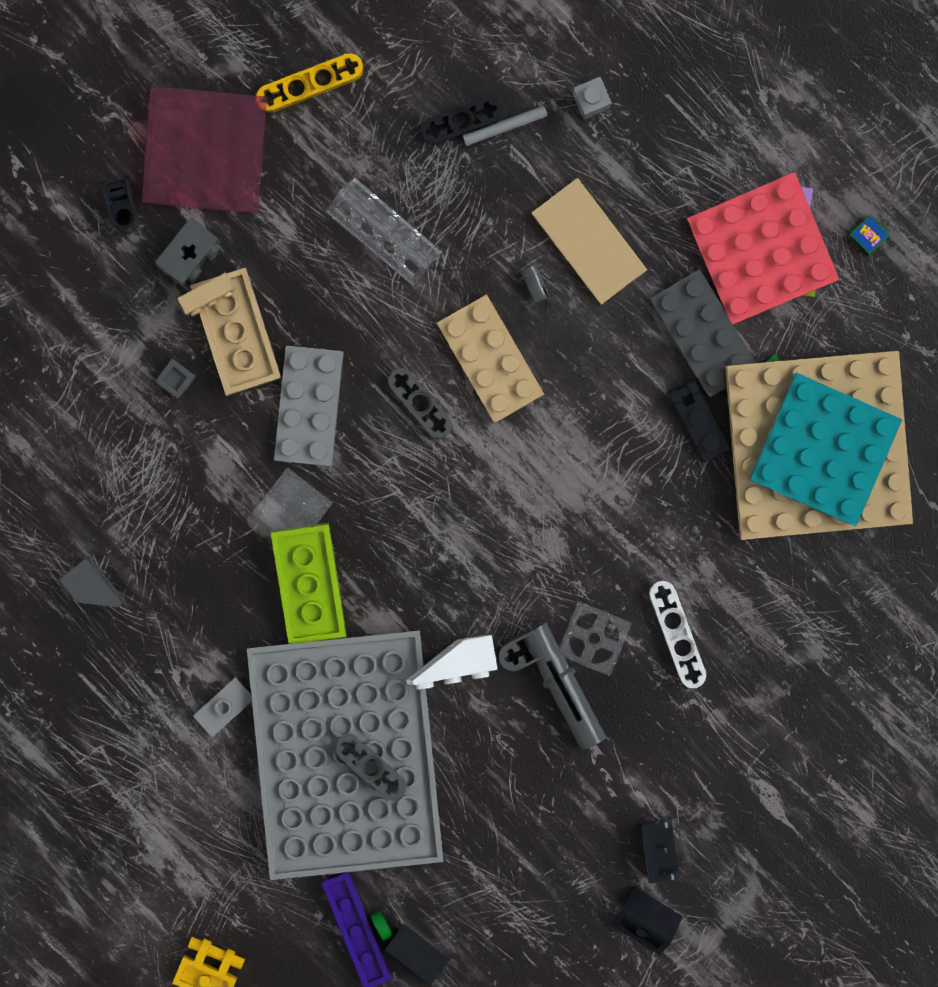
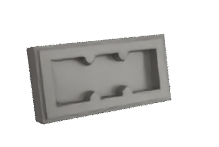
[193,677,252,737]

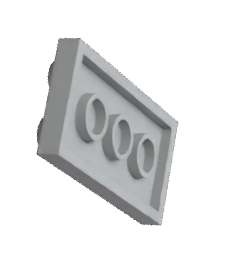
[274,346,344,466]

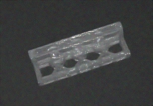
[326,177,442,286]

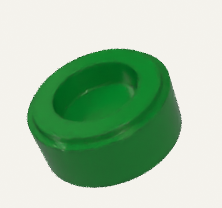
[370,911,393,942]

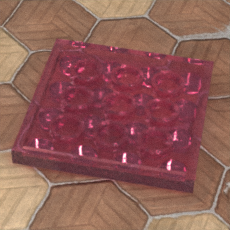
[142,86,267,213]

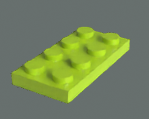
[271,522,347,644]

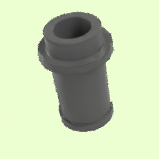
[520,265,550,304]

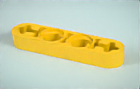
[256,53,363,113]

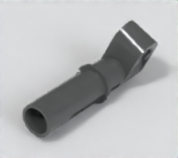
[499,622,607,750]

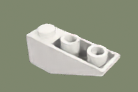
[406,635,497,689]

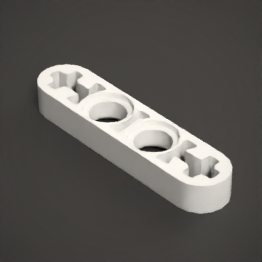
[649,580,706,688]

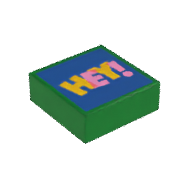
[849,214,890,256]

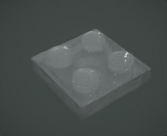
[252,467,334,530]

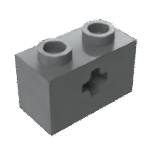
[155,217,221,286]

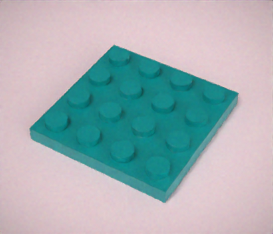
[749,373,903,526]

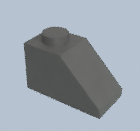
[59,557,126,607]

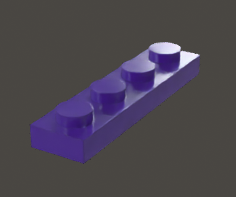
[321,872,392,987]

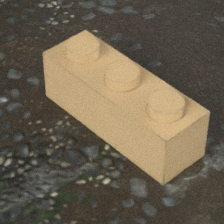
[177,273,236,316]

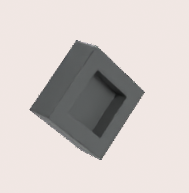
[155,358,197,399]

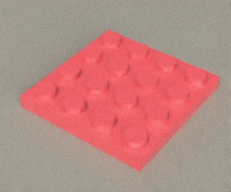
[687,172,840,325]

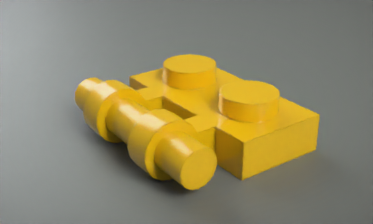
[172,937,245,987]

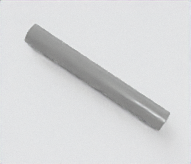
[462,105,548,146]

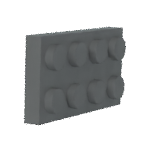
[649,269,756,398]

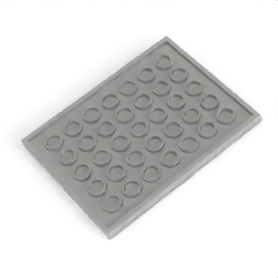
[247,630,444,880]

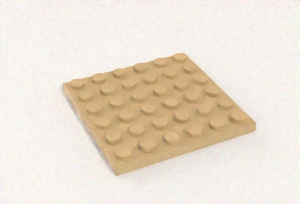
[725,351,913,540]

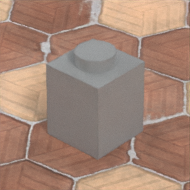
[572,77,612,120]

